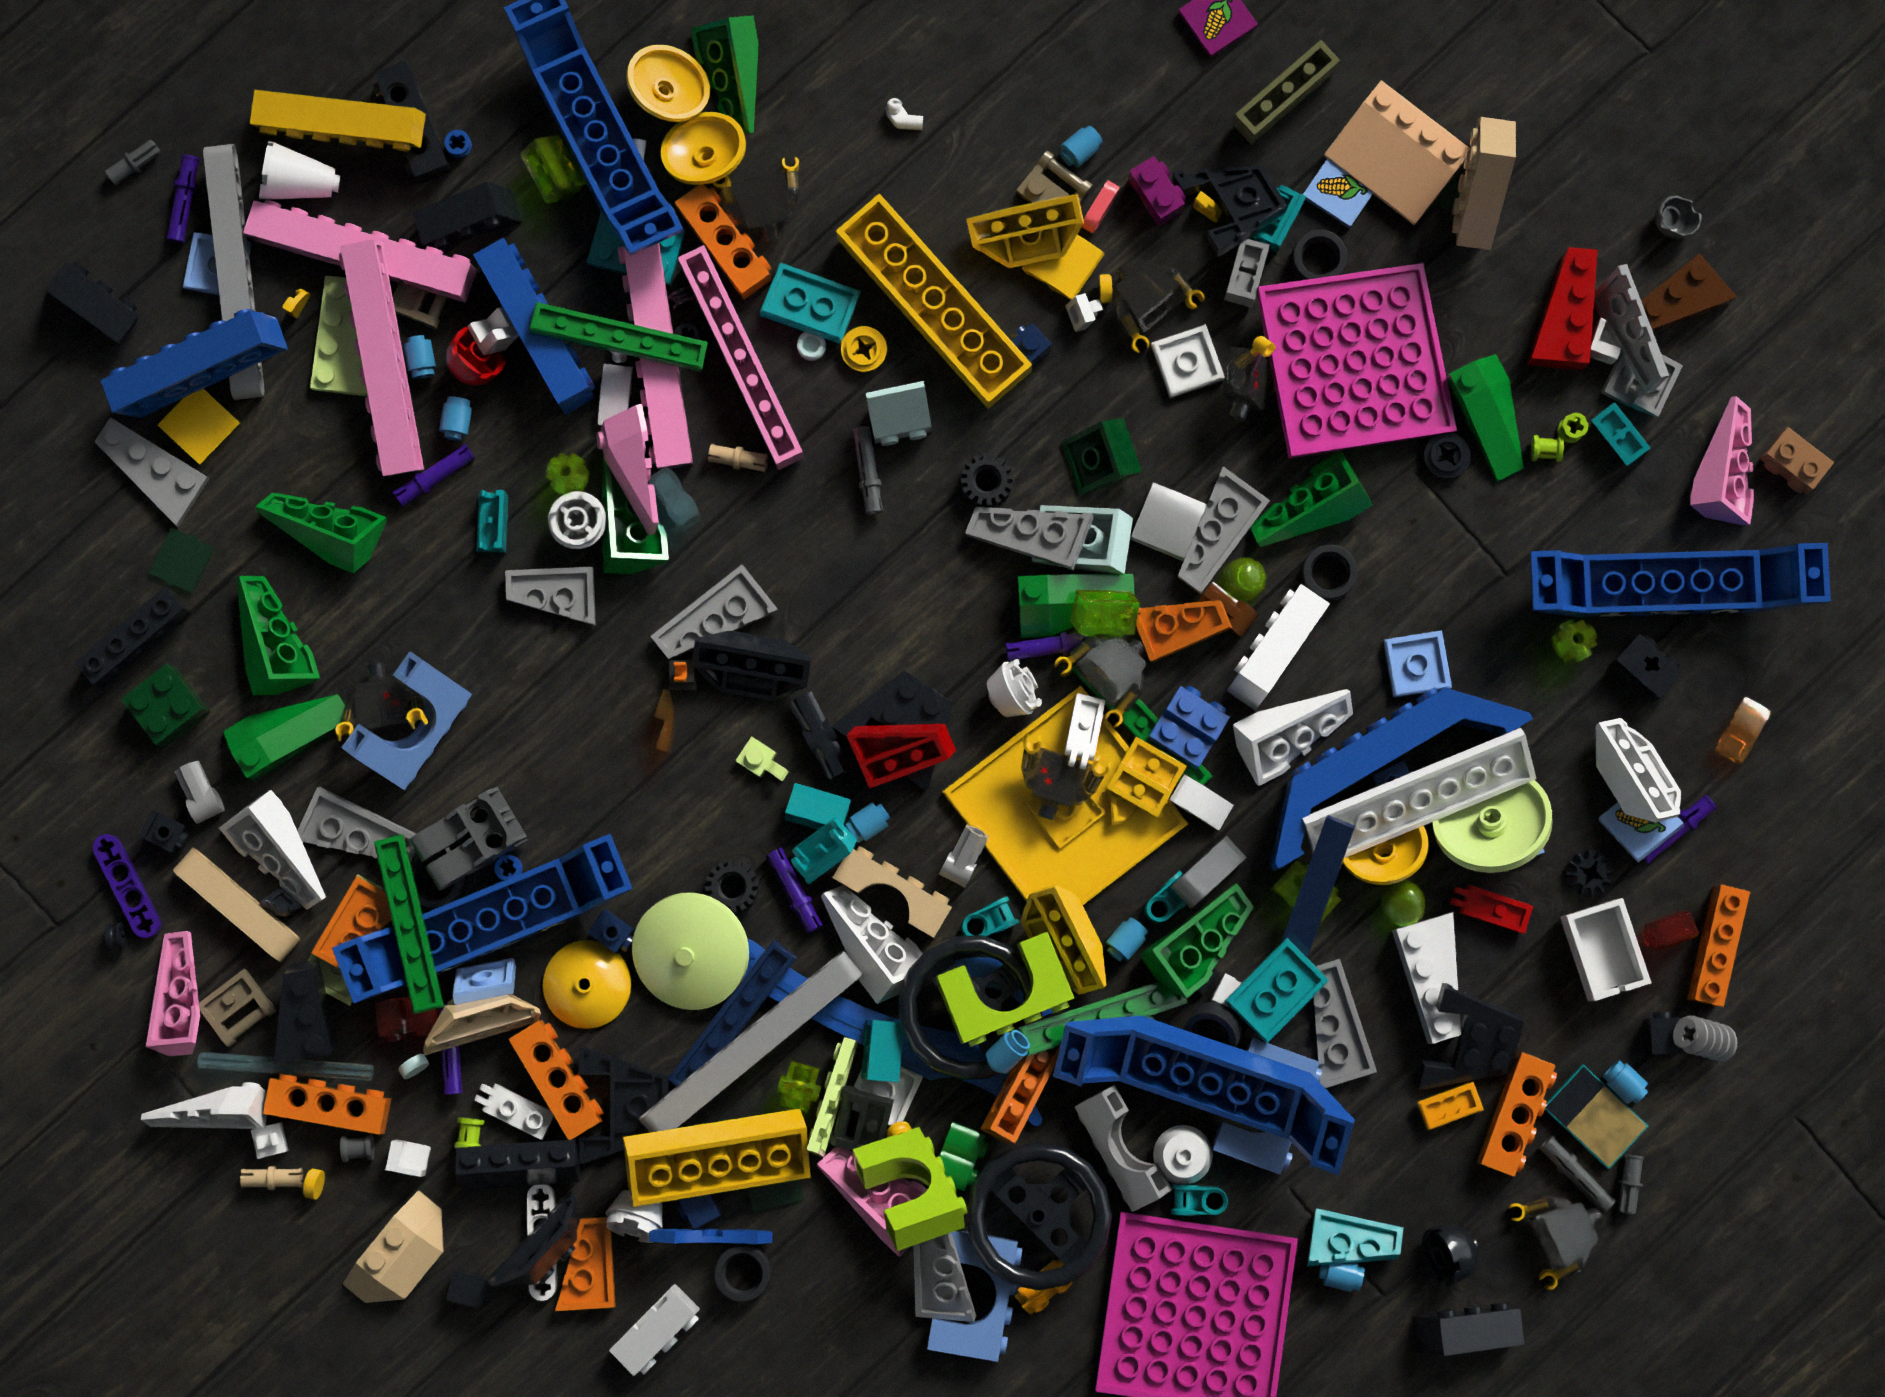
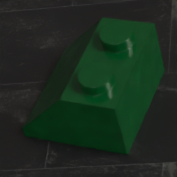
[1061,418,1142,495]

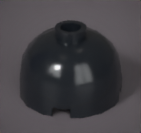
[1422,1224,1479,1287]

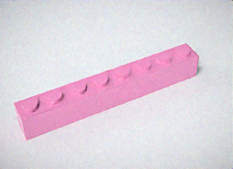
[243,200,477,303]
[339,239,424,476]
[618,243,693,470]
[678,245,804,470]

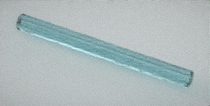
[197,1052,374,1081]

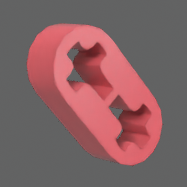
[1082,180,1121,234]

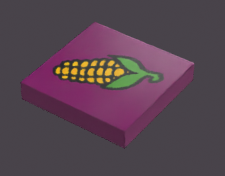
[1178,0,1258,58]

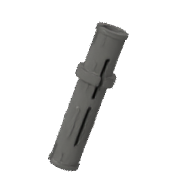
[852,426,884,515]
[1539,1136,1615,1214]

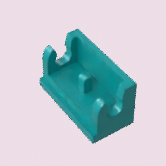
[1249,185,1306,253]
[1591,402,1650,466]
[476,490,508,553]
[785,783,851,830]
[791,817,857,884]
[861,1019,904,1082]

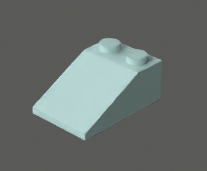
[866,381,932,446]
[1032,505,1133,574]

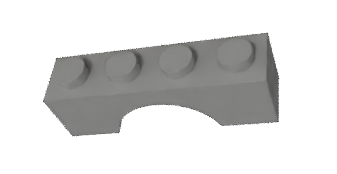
[1075,1084,1172,1212]

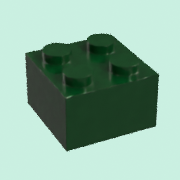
[120,663,210,748]

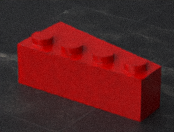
[1526,247,1598,370]

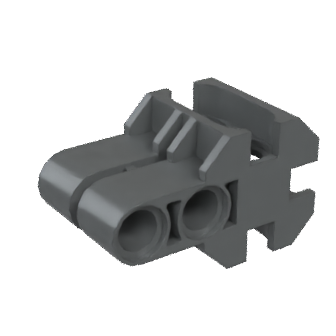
[409,787,528,891]

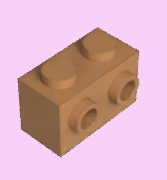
[1760,427,1834,494]

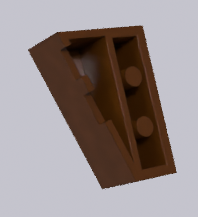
[1641,253,1737,333]

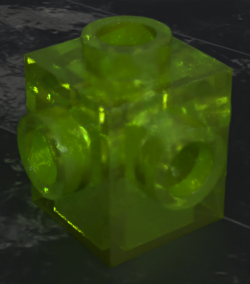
[546,452,590,495]
[1551,619,1597,663]
[777,1061,821,1113]

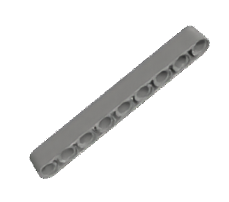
[203,144,265,400]
[639,951,862,1133]

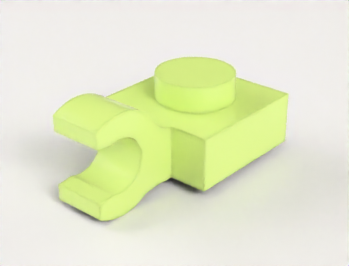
[736,736,789,781]

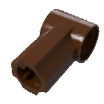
[1197,582,1259,638]

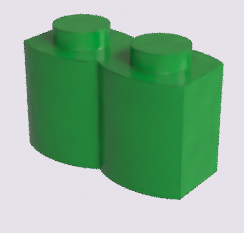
[939,1121,989,1191]

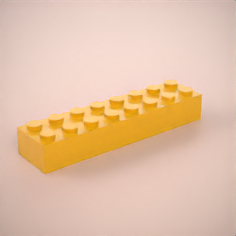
[836,193,1032,409]

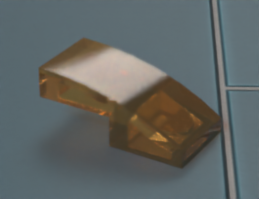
[654,689,675,754]
[1715,697,1771,765]

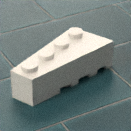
[1227,584,1330,710]
[1392,912,1461,1044]

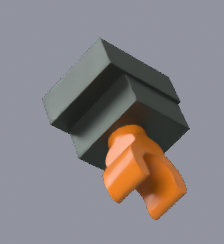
[669,660,697,691]

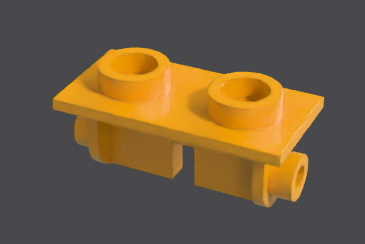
[1015,1259,1072,1315]

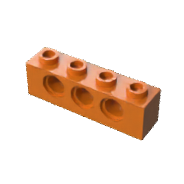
[675,184,772,300]
[1687,884,1750,1007]
[509,1020,603,1140]
[980,1046,1060,1144]
[1476,1052,1557,1177]
[263,1073,391,1135]

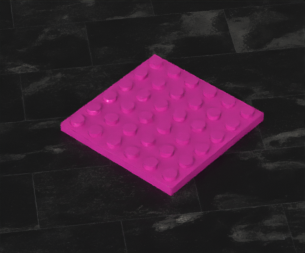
[1256,263,1457,458]
[1095,1211,1298,1397]

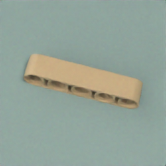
[173,847,301,962]

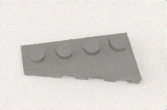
[95,418,210,527]
[1177,467,1270,594]
[965,507,1094,570]
[297,787,417,864]
[914,1233,976,1322]

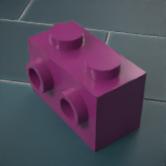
[1128,156,1186,227]

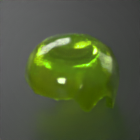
[1219,557,1267,601]
[1381,879,1426,927]

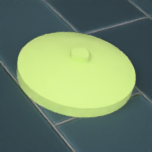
[1432,780,1553,873]
[632,893,749,1010]

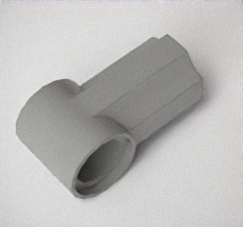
[174,761,225,824]
[939,825,989,888]

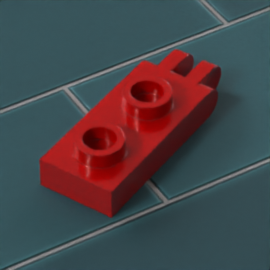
[1450,885,1533,934]

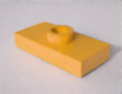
[1417,1082,1484,1130]

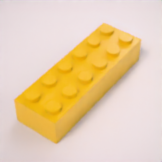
[623,1109,810,1207]

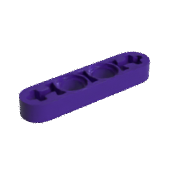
[93,834,162,938]

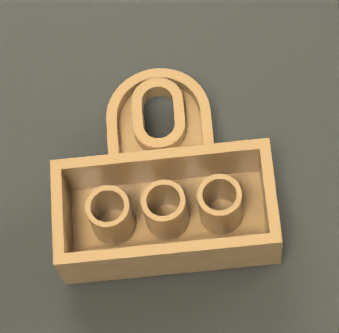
[1452,117,1516,250]

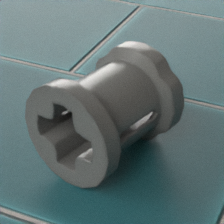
[340,1134,375,1162]

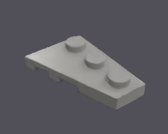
[505,567,596,626]

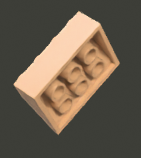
[1324,80,1471,225]

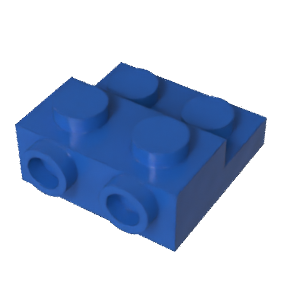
[1147,686,1230,770]

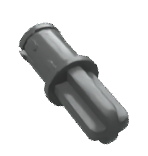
[105,140,160,186]
[1618,1154,1644,1214]

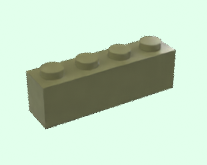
[1232,40,1340,145]

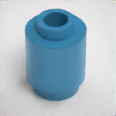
[1060,126,1103,167]
[402,335,436,379]
[439,396,472,441]
[845,802,890,843]
[1105,917,1148,962]
[986,1030,1030,1074]
[1603,1060,1648,1104]
[1319,1263,1365,1292]

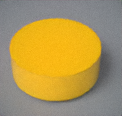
[1099,274,1112,304]
[303,1168,325,1200]

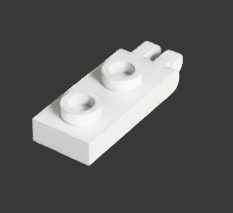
[1064,693,1106,770]
[474,1083,554,1140]

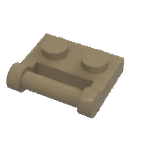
[1016,151,1093,203]
[393,280,447,329]
[199,969,277,1047]

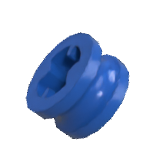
[444,130,472,159]
[495,855,523,881]

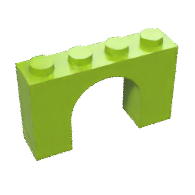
[934,932,1074,1047]
[852,1127,967,1251]

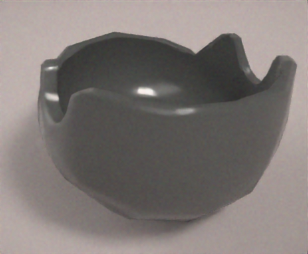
[1655,195,1702,239]

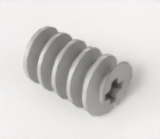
[1673,1016,1737,1062]

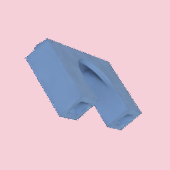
[342,651,472,790]
[1211,1037,1322,1174]
[927,1230,1022,1362]

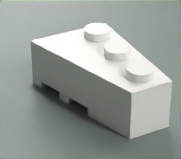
[609,1284,700,1376]

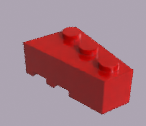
[847,724,956,789]

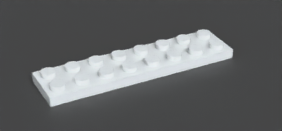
[1302,728,1537,858]

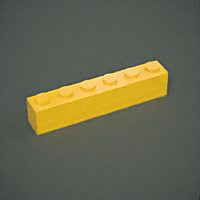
[250,90,426,151]

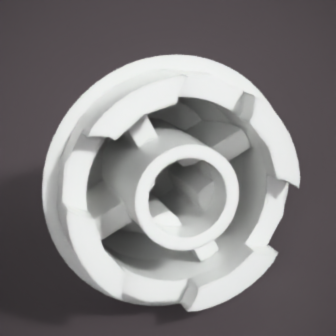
[548,491,606,549]
[987,659,1042,717]
[1153,1125,1213,1185]
[606,1190,663,1243]

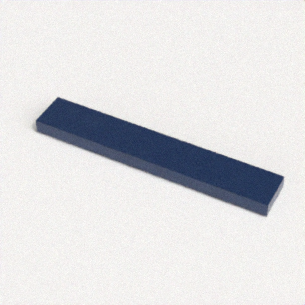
[1281,815,1356,958]
[669,939,798,1087]

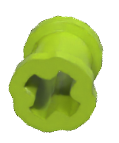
[1557,412,1589,444]
[1531,435,1564,462]
[454,1118,485,1148]

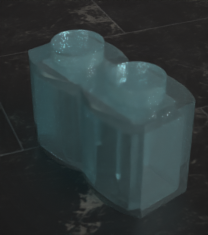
[649,467,701,531]

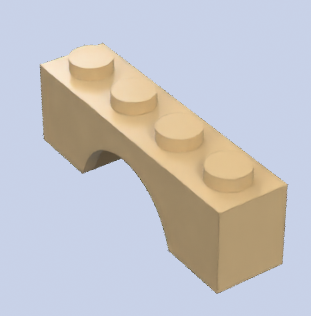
[832,846,952,938]

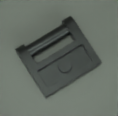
[829,1086,894,1151]

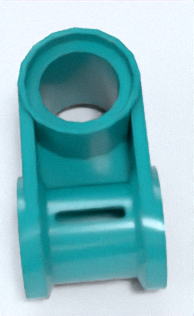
[1144,870,1186,924]
[961,896,1020,937]
[1171,1184,1228,1216]

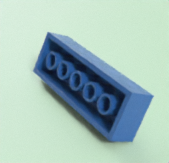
[473,238,596,415]
[101,309,288,418]

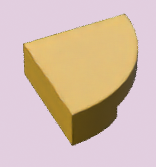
[1193,191,1222,222]
[282,289,311,319]
[1109,795,1137,825]

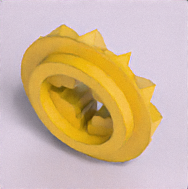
[841,326,887,373]

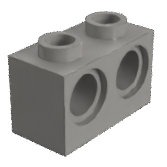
[1224,239,1269,308]

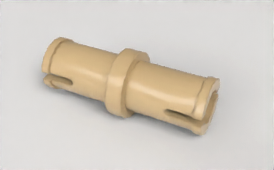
[708,444,769,472]
[240,1166,303,1190]

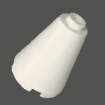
[259,141,340,200]

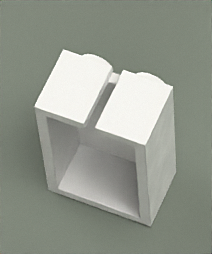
[1560,898,1651,1001]

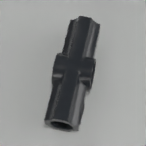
[789,692,851,781]

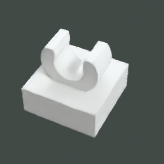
[1065,293,1103,332]
[251,1122,289,1159]

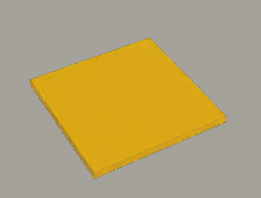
[942,686,1188,905]

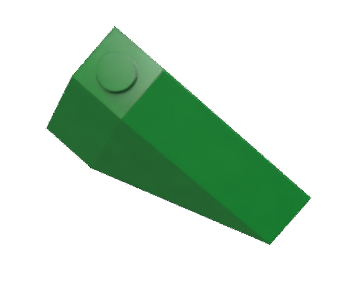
[1017,574,1135,639]

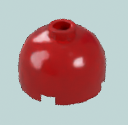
[446,327,506,386]

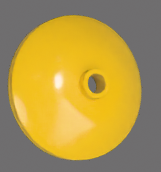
[626,45,710,122]
[661,112,746,185]
[1343,826,1428,885]
[543,940,631,1029]

